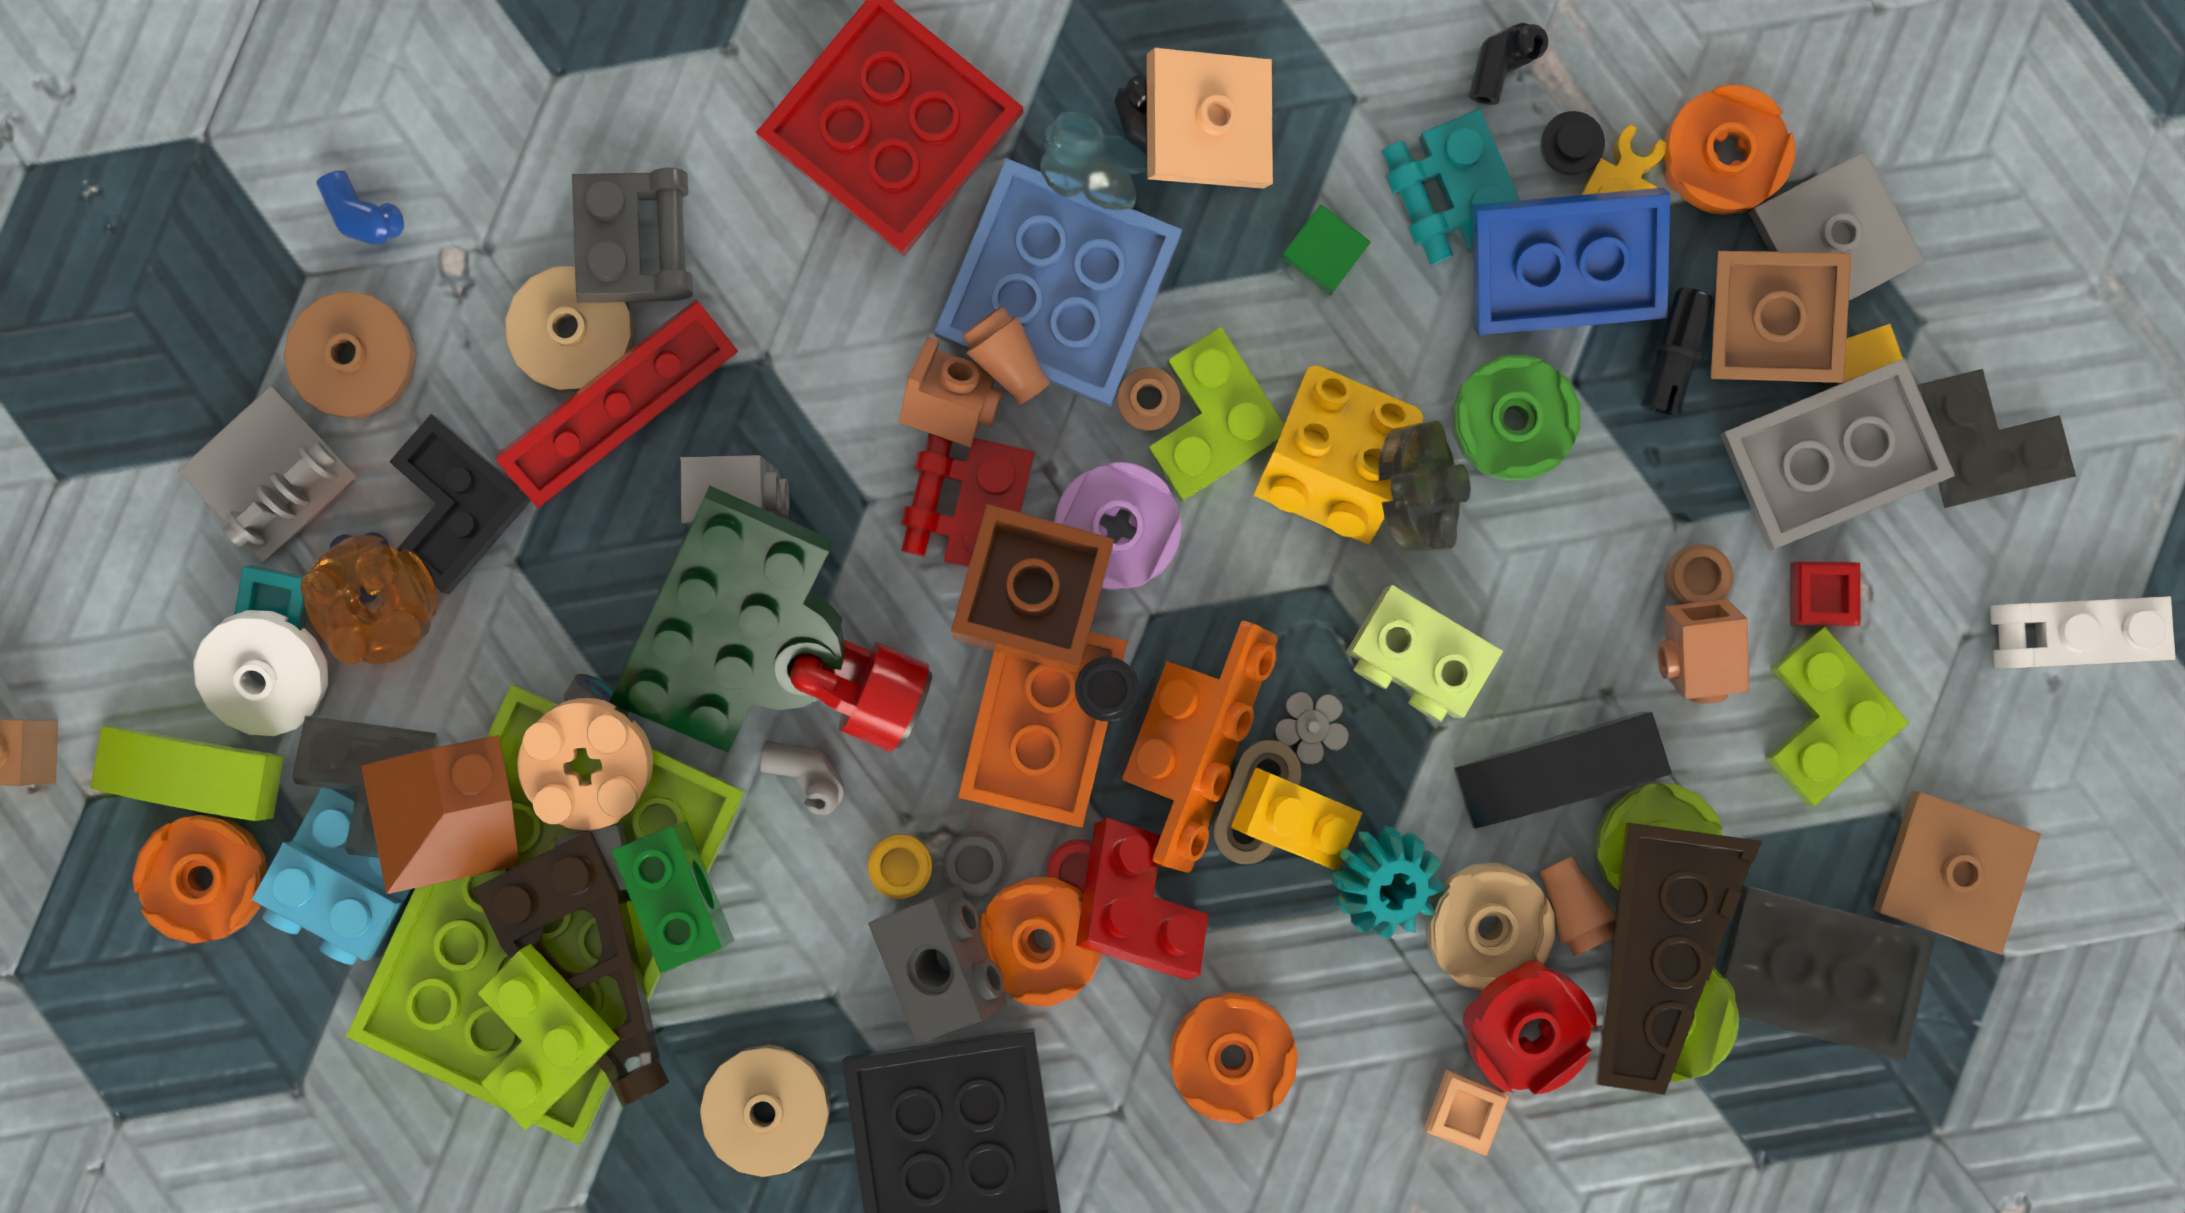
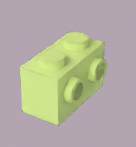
[1346,585,1503,722]

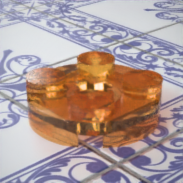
[300,535,438,664]

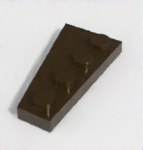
[1595,823,1762,1095]

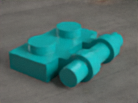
[1381,108,1520,266]

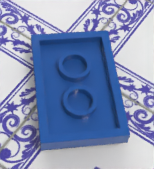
[1472,188,1670,335]

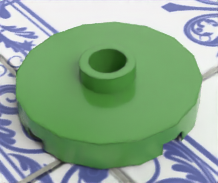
[1452,354,1581,481]

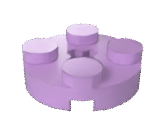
[1055,462,1182,590]

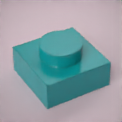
[234,565,314,631]

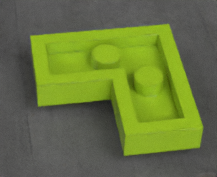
[1148,327,1284,502]
[1765,627,1910,806]
[477,944,620,1131]

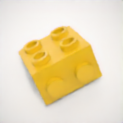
[1253,365,1423,545]

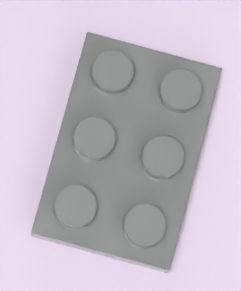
[1720,358,1955,550]

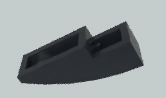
[1454,712,1672,829]

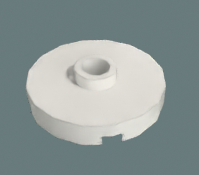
[193,610,329,736]

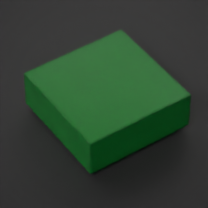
[1281,204,1371,296]

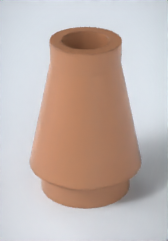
[961,305,1050,405]
[1539,856,1615,957]

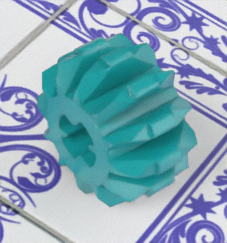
[1330,825,1445,940]

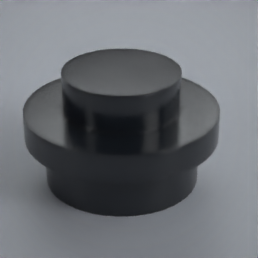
[1540,111,1605,175]
[1075,657,1140,721]

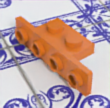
[1122,620,1278,873]

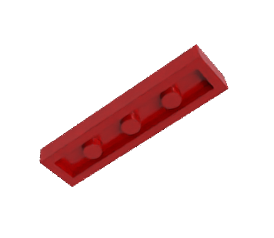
[495,298,738,508]

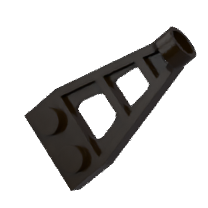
[473,830,670,1107]

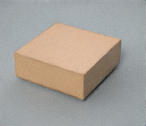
[1424,1069,1509,1156]

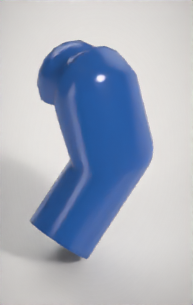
[316,170,404,245]

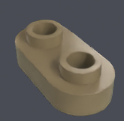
[1213,740,1301,864]

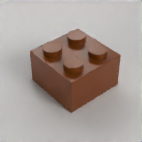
[951,504,1114,674]

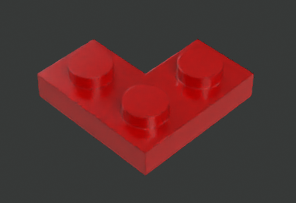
[1076,818,1209,980]

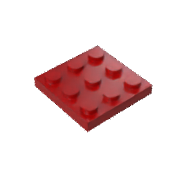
[755,0,1024,257]

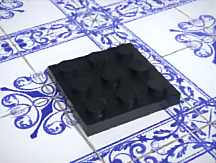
[842,1028,1062,1213]

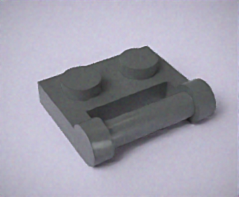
[572,167,693,303]

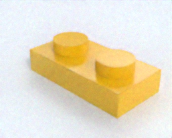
[1231,767,1363,871]

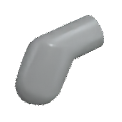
[761,741,844,815]

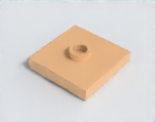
[1147,48,1273,189]

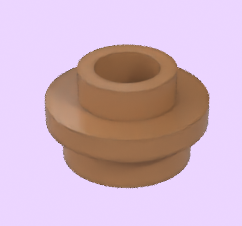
[1117,367,1181,431]

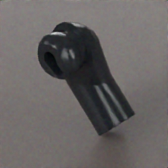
[1468,23,1549,105]
[1114,76,1147,155]

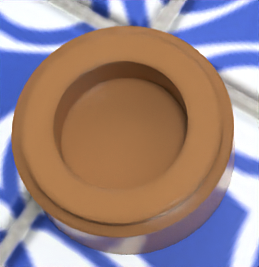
[1664,544,1733,604]

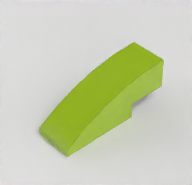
[90,725,284,821]

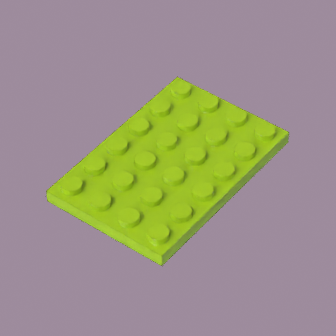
[345,684,747,1145]

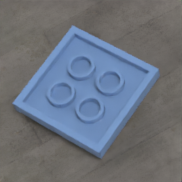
[934,158,1182,408]

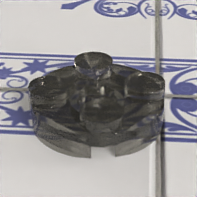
[1379,420,1471,551]

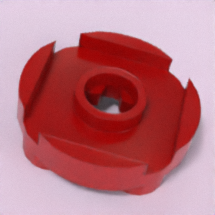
[1463,961,1597,1095]

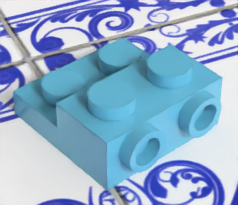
[252,784,415,965]

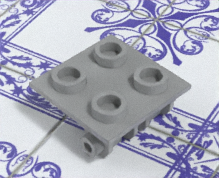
[178,385,358,564]

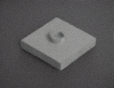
[1748,151,1925,301]

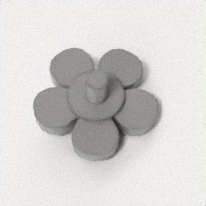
[1275,692,1349,764]

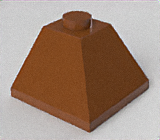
[361,735,519,894]

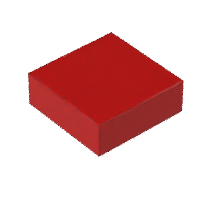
[1790,561,1861,627]

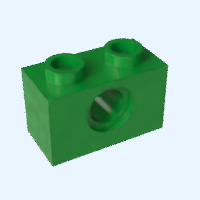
[611,821,735,974]

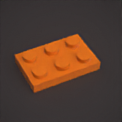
[958,632,1128,828]

